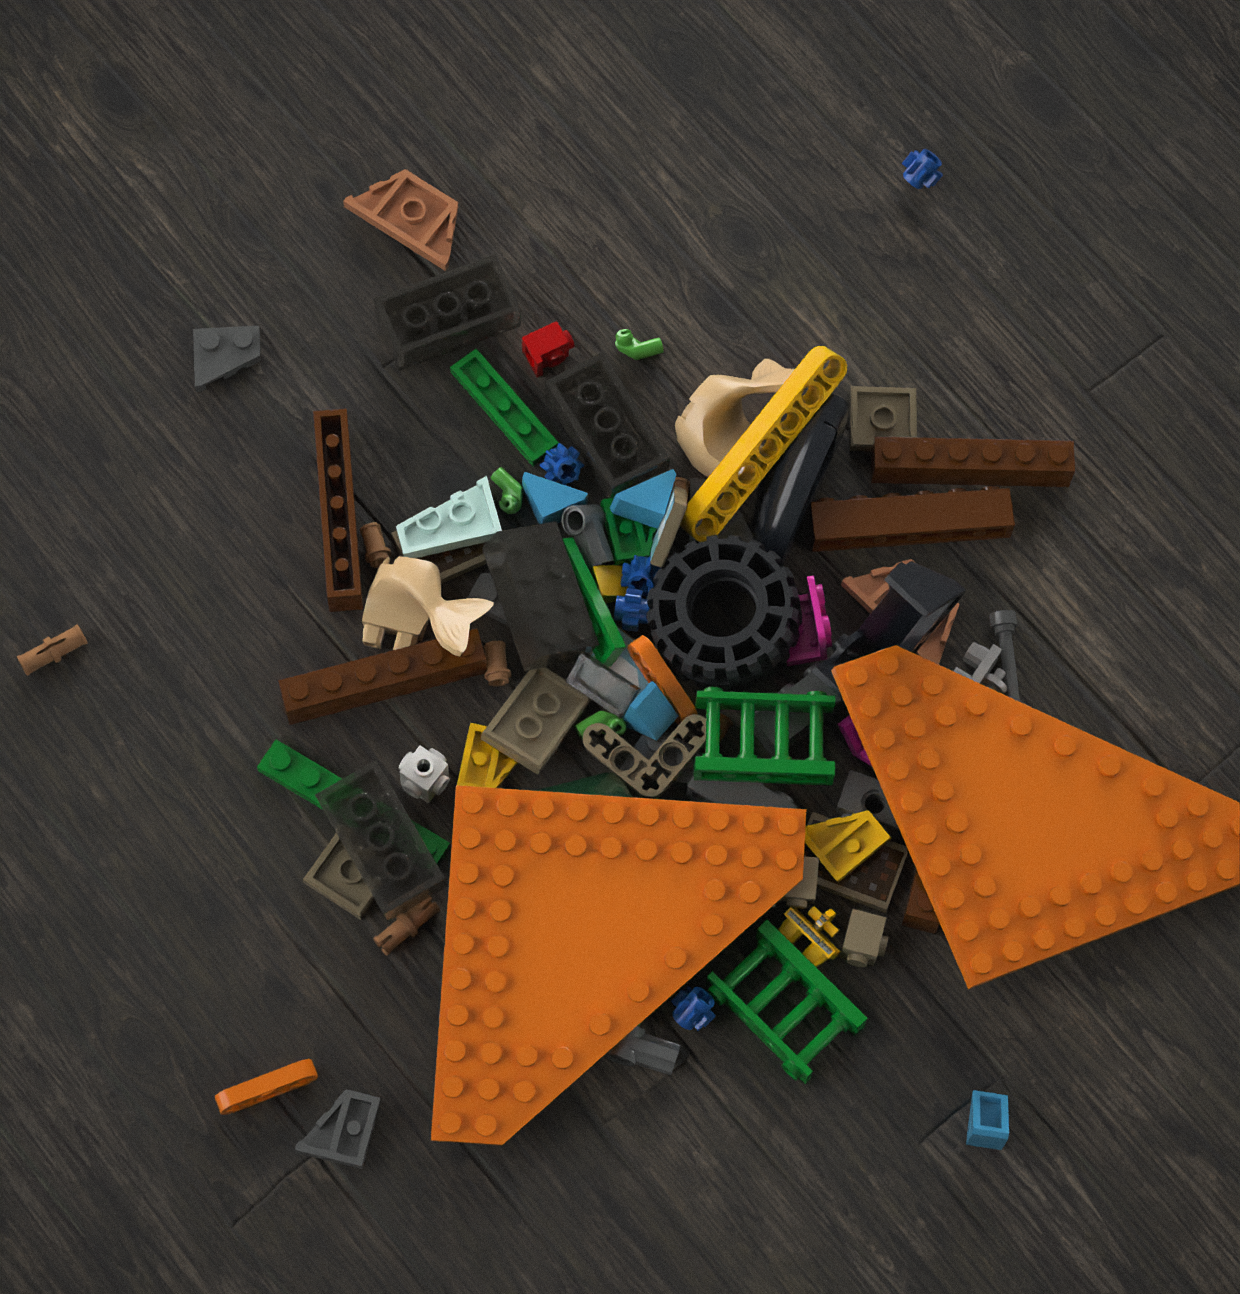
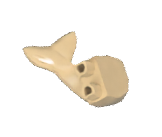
[675,359,795,477]
[362,556,494,657]

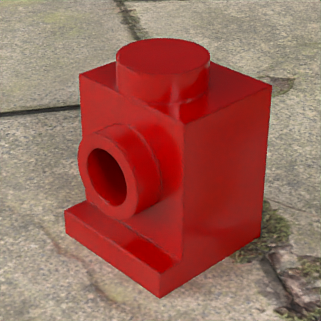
[522,321,575,378]

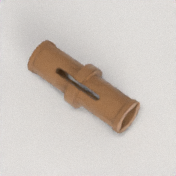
[17,624,88,676]
[373,894,441,956]

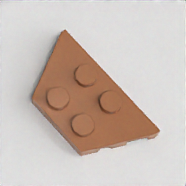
[343,169,458,271]
[841,559,959,665]

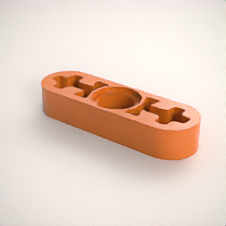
[627,635,698,725]
[215,1059,318,1115]

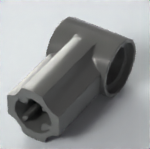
[561,504,614,572]
[605,1026,681,1076]

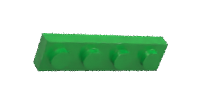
[450,349,559,467]
[547,537,626,668]

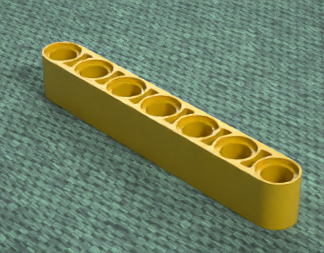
[680,346,847,542]

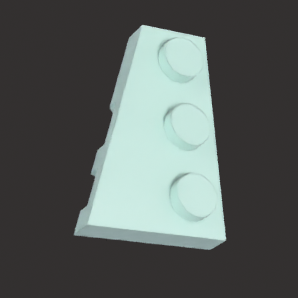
[396,476,503,558]

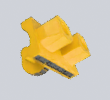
[779,906,841,968]

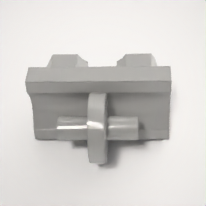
[954,642,1007,694]

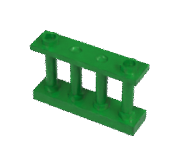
[694,687,835,785]
[706,920,867,1084]

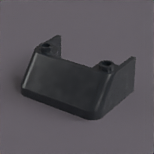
[812,561,966,701]

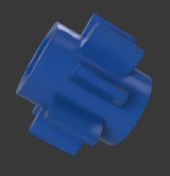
[902,149,943,189]
[540,443,584,485]
[621,555,662,598]
[614,588,649,632]
[671,986,716,1031]

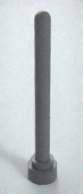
[989,610,1020,702]

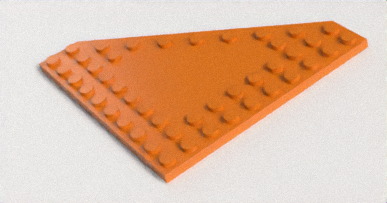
[831,645,1240,989]
[431,785,806,1146]

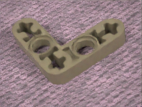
[583,714,706,799]

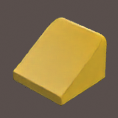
[591,565,628,604]

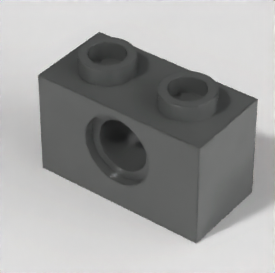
[834,770,901,840]

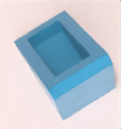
[610,469,676,529]
[522,472,588,530]
[623,681,678,741]
[966,1090,1009,1150]

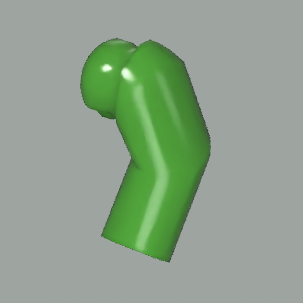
[615,329,664,360]
[491,467,523,514]
[574,711,627,740]

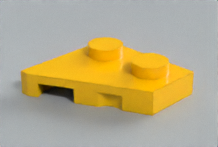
[455,723,518,791]
[805,810,892,882]

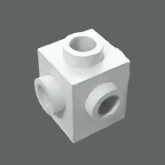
[399,745,450,804]

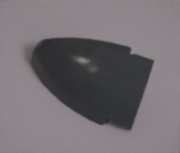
[753,394,850,564]

